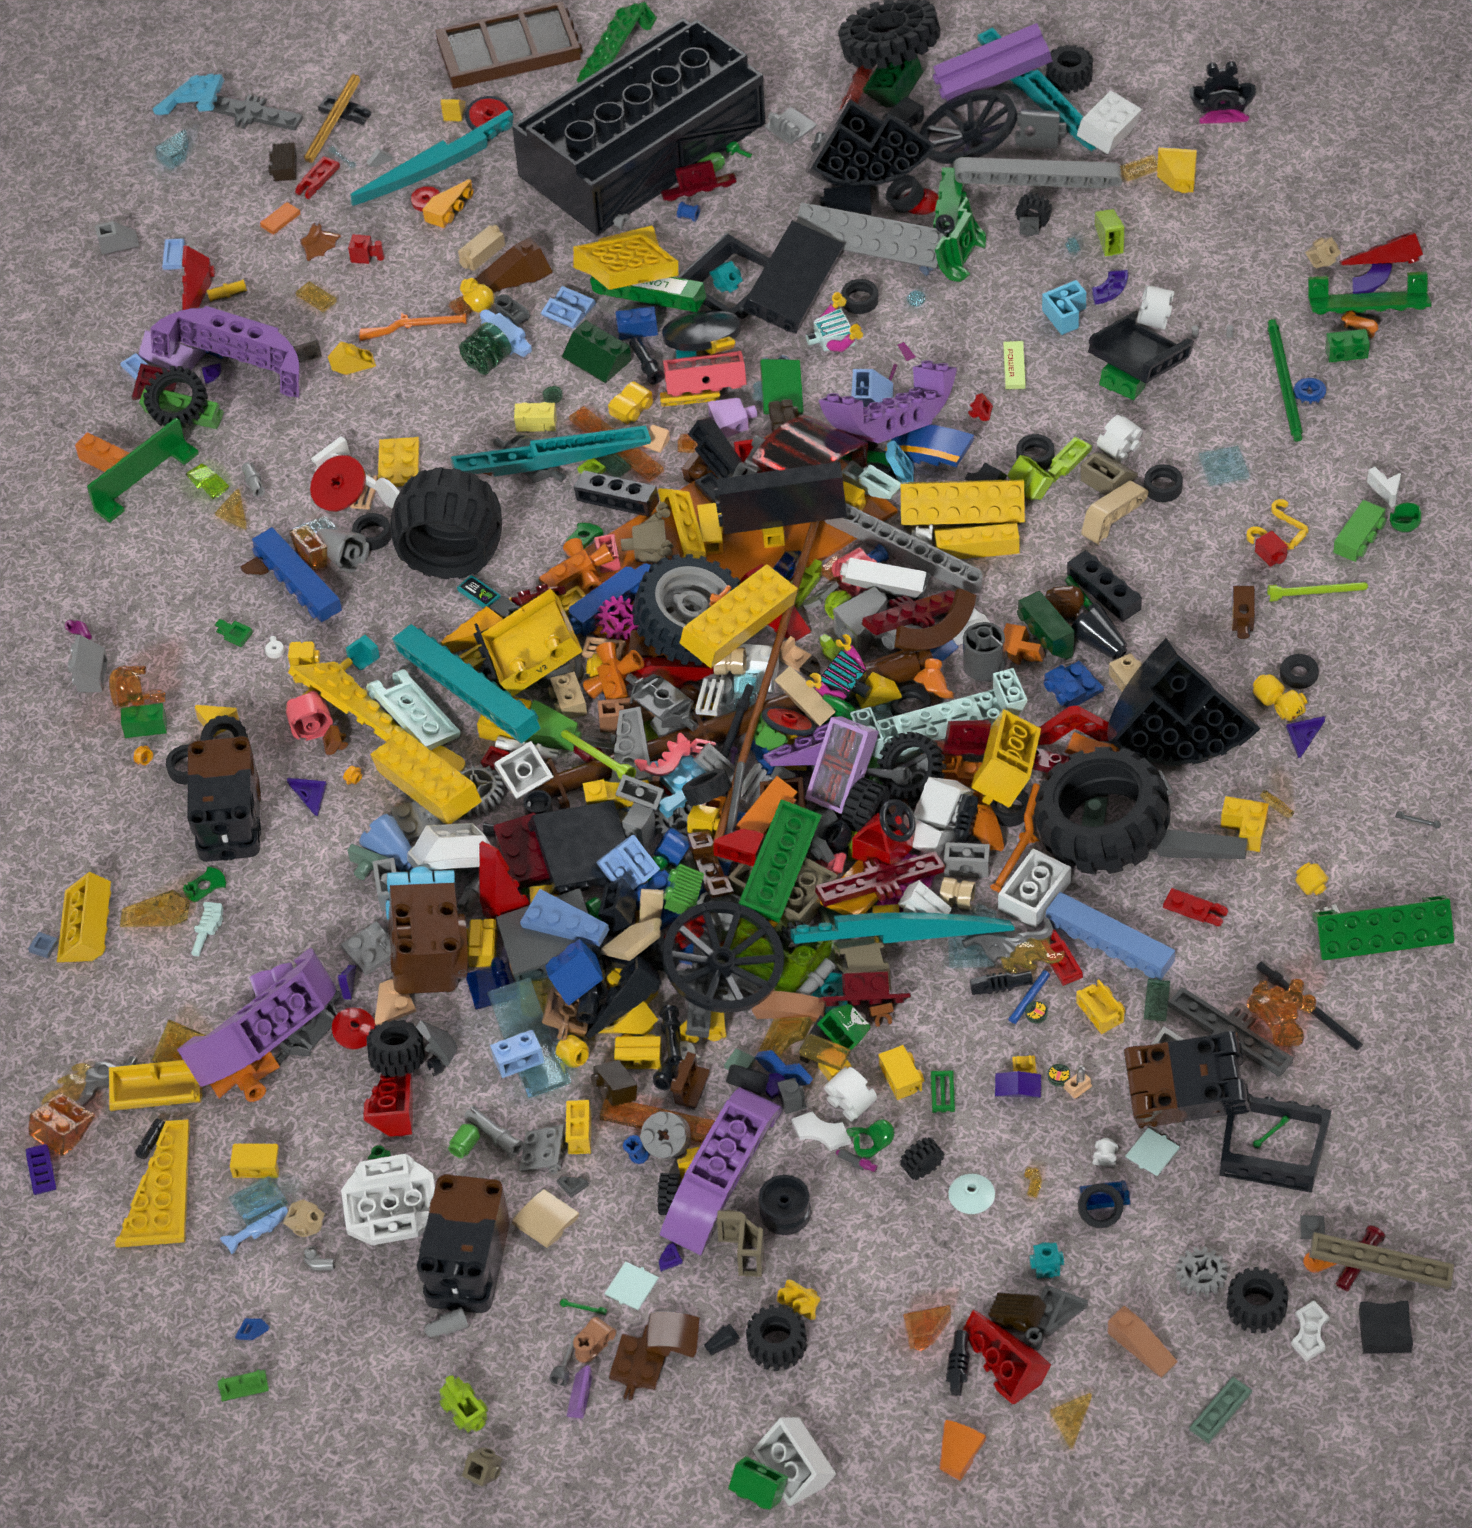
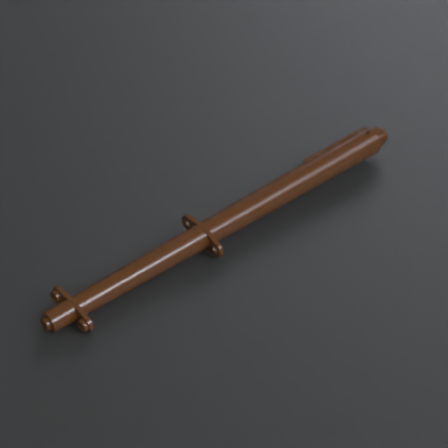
[527,650,933,809]

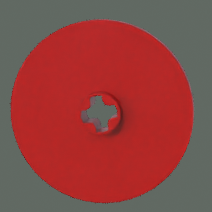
[310,455,366,512]

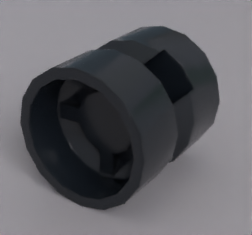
[523,790,553,815]

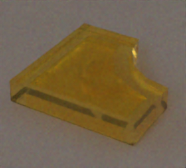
[758,1017,813,1058]

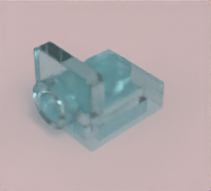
[871,701,892,720]

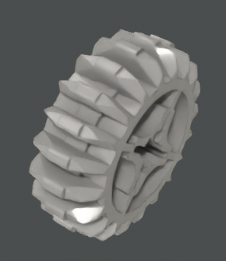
[457,764,505,818]

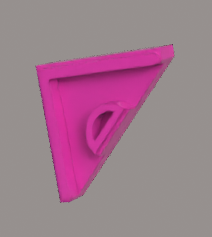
[1199,101,1249,124]

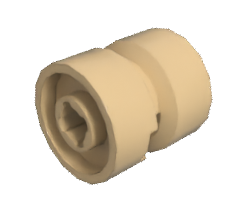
[713,647,747,675]
[939,877,976,910]

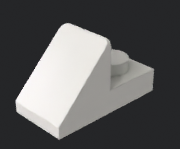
[1367,467,1401,508]

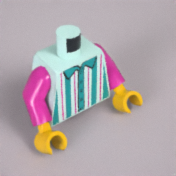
[806,292,863,352]

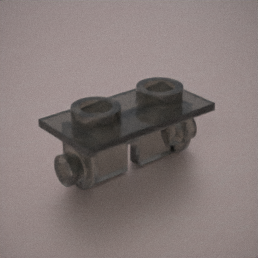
[293,340,322,363]

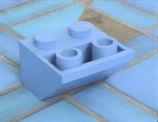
[851,369,893,407]

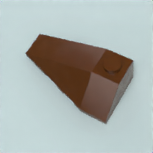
[475,237,553,293]

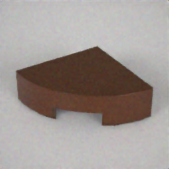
[240,557,269,575]

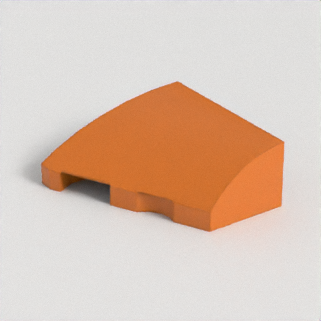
[940,1420,986,1481]

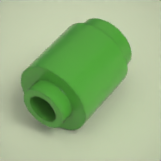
[697,152,725,173]
[448,1124,480,1158]

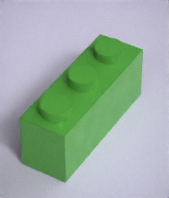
[1333,500,1387,562]

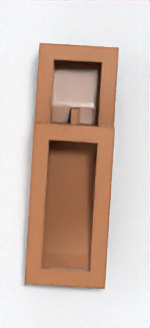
[752,991,826,1022]

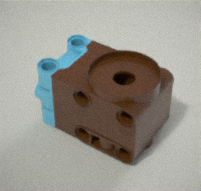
[386,866,468,994]

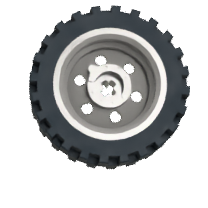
[632,554,741,665]

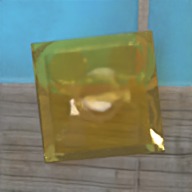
[152,1020,206,1063]

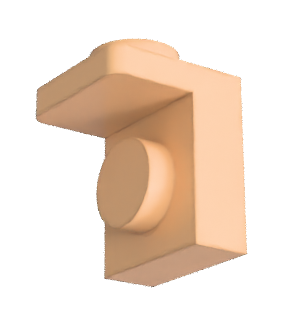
[779,636,812,672]

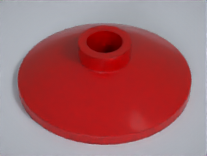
[903,188,939,215]
[332,1007,376,1050]

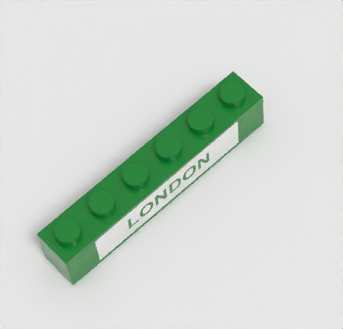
[590,276,707,312]

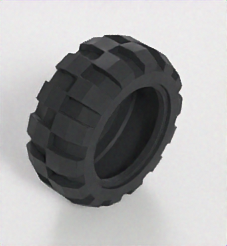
[1034,746,1171,875]

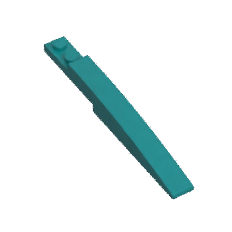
[977,27,1097,151]
[350,110,513,206]
[450,426,651,477]
[790,913,1015,944]

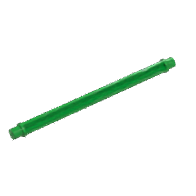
[1267,319,1303,442]

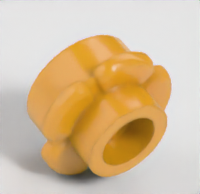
[133,745,153,765]
[343,765,362,785]

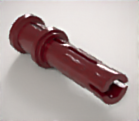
[1335,1225,1386,1292]

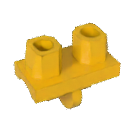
[776,1279,821,1320]

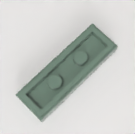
[1189,1377,1253,1444]

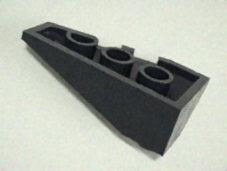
[585,953,661,1039]

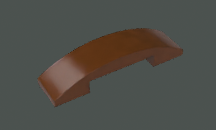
[687,830,733,898]

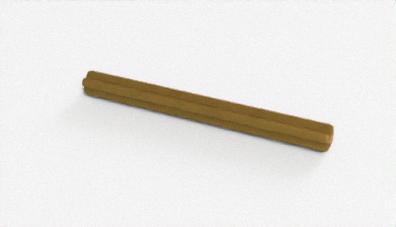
[304,74,361,163]

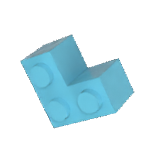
[1042,280,1086,335]

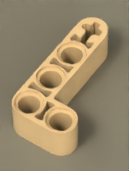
[1081,480,1149,545]

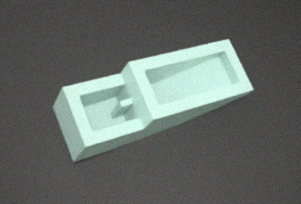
[842,459,900,499]

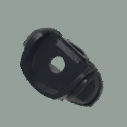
[1189,61,1256,113]

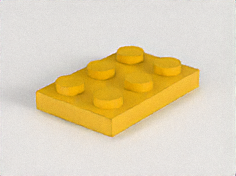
[378,437,419,487]

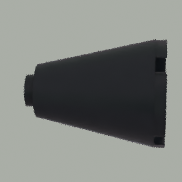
[1071,603,1127,659]

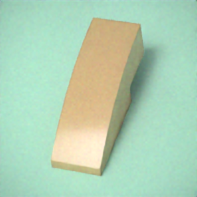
[774,666,836,727]

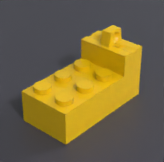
[971,709,1041,808]

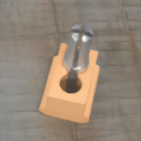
[1063,1065,1092,1099]

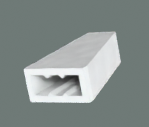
[840,558,926,600]

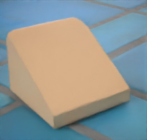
[643,425,670,453]

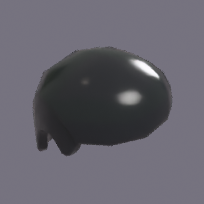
[822,820,852,852]

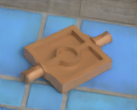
[542,987,588,1041]

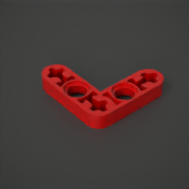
[1038,706,1109,745]

